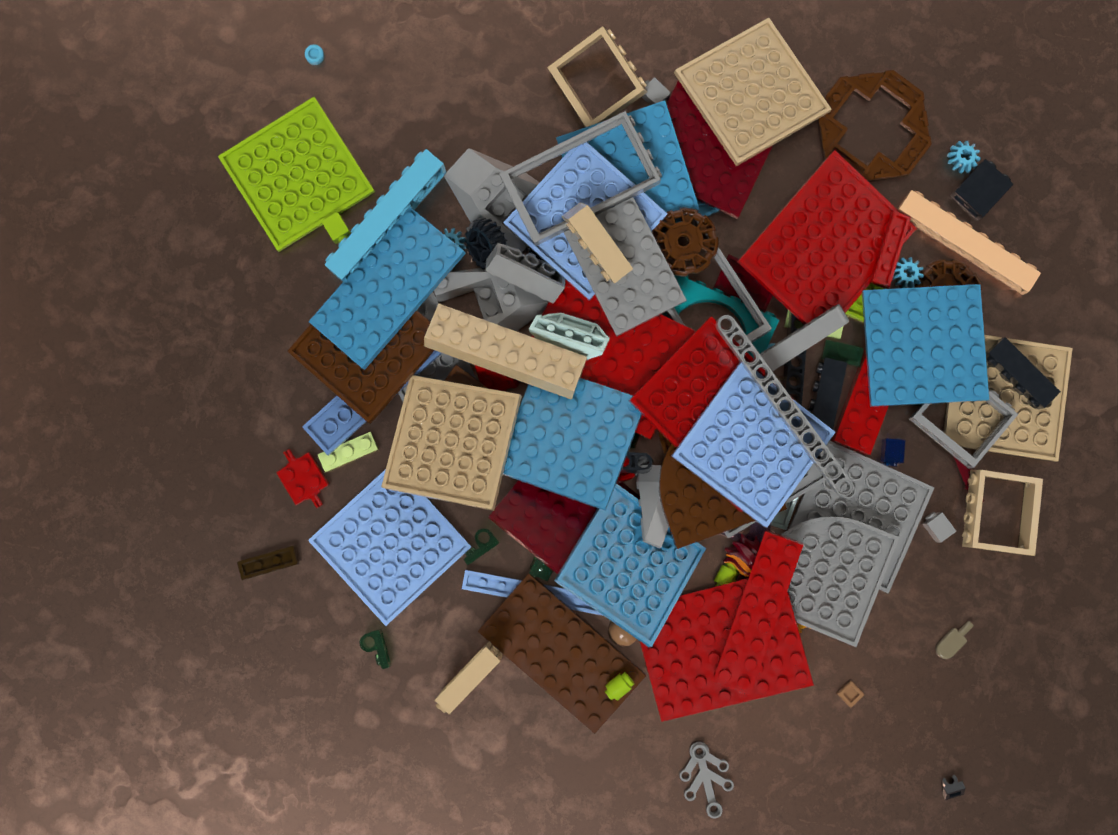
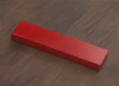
[870,210,911,289]

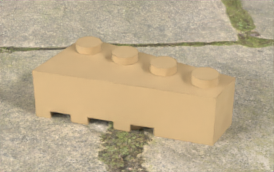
[562,202,633,283]

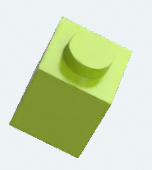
[321,212,351,244]

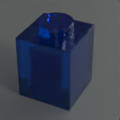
[880,438,906,467]

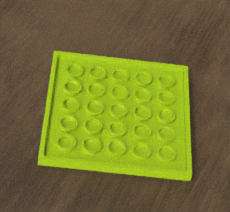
[218,97,375,252]

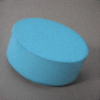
[305,44,324,65]

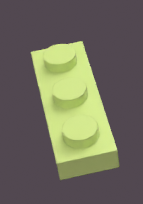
[318,432,379,472]

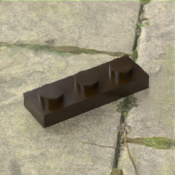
[237,546,299,580]

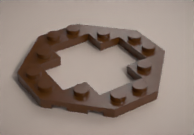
[818,70,932,181]

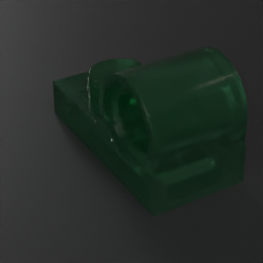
[463,528,500,566]
[528,556,553,582]
[359,628,392,669]

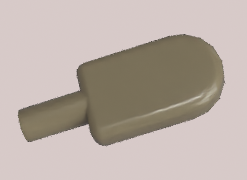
[935,621,974,659]

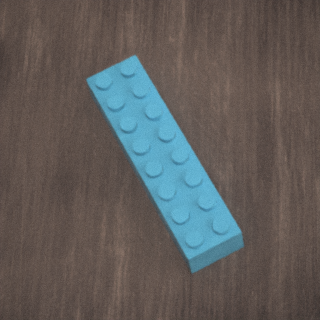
[324,149,446,283]

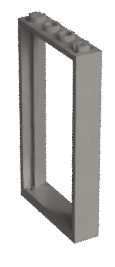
[500,111,662,246]
[658,219,772,345]

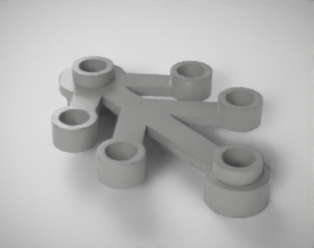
[679,742,734,819]

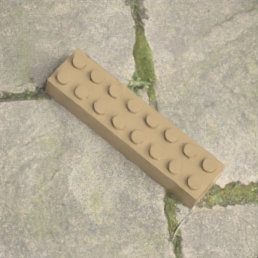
[424,304,587,400]

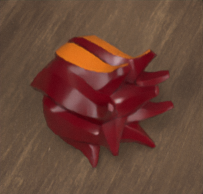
[723,533,761,577]

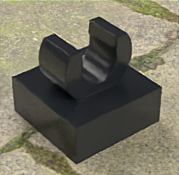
[942,775,966,800]

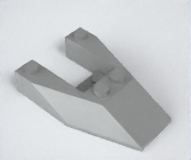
[444,148,540,255]
[434,268,549,331]

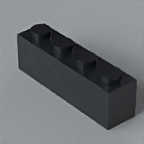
[986,337,1061,410]
[808,358,848,430]

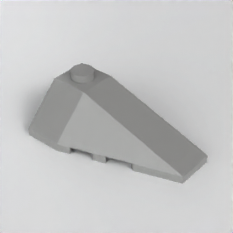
[636,465,668,549]

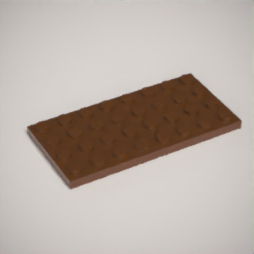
[478,573,646,734]

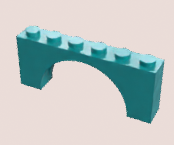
[661,275,779,358]

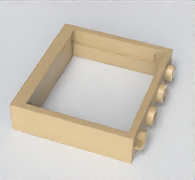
[547,26,647,127]
[962,470,1043,556]
[435,641,503,714]

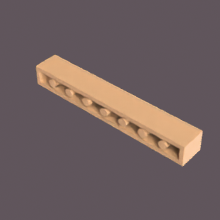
[897,190,1041,295]

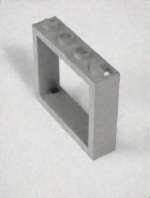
[909,390,1018,469]

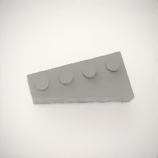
[485,243,565,303]

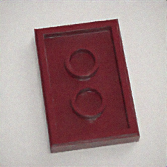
[713,254,773,312]

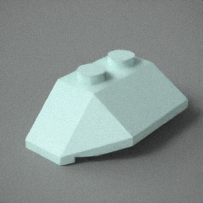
[529,313,610,360]

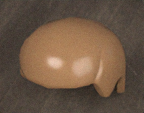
[608,621,637,646]

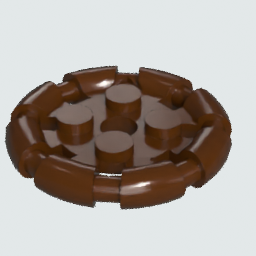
[652,207,719,276]
[914,259,982,299]

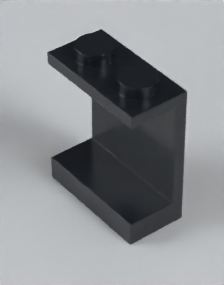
[950,159,1014,221]

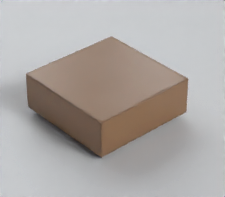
[836,680,864,708]

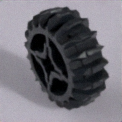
[464,218,507,269]

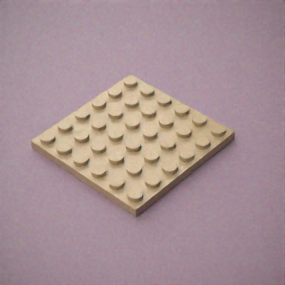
[674,18,831,166]
[944,335,1073,462]
[381,375,522,511]

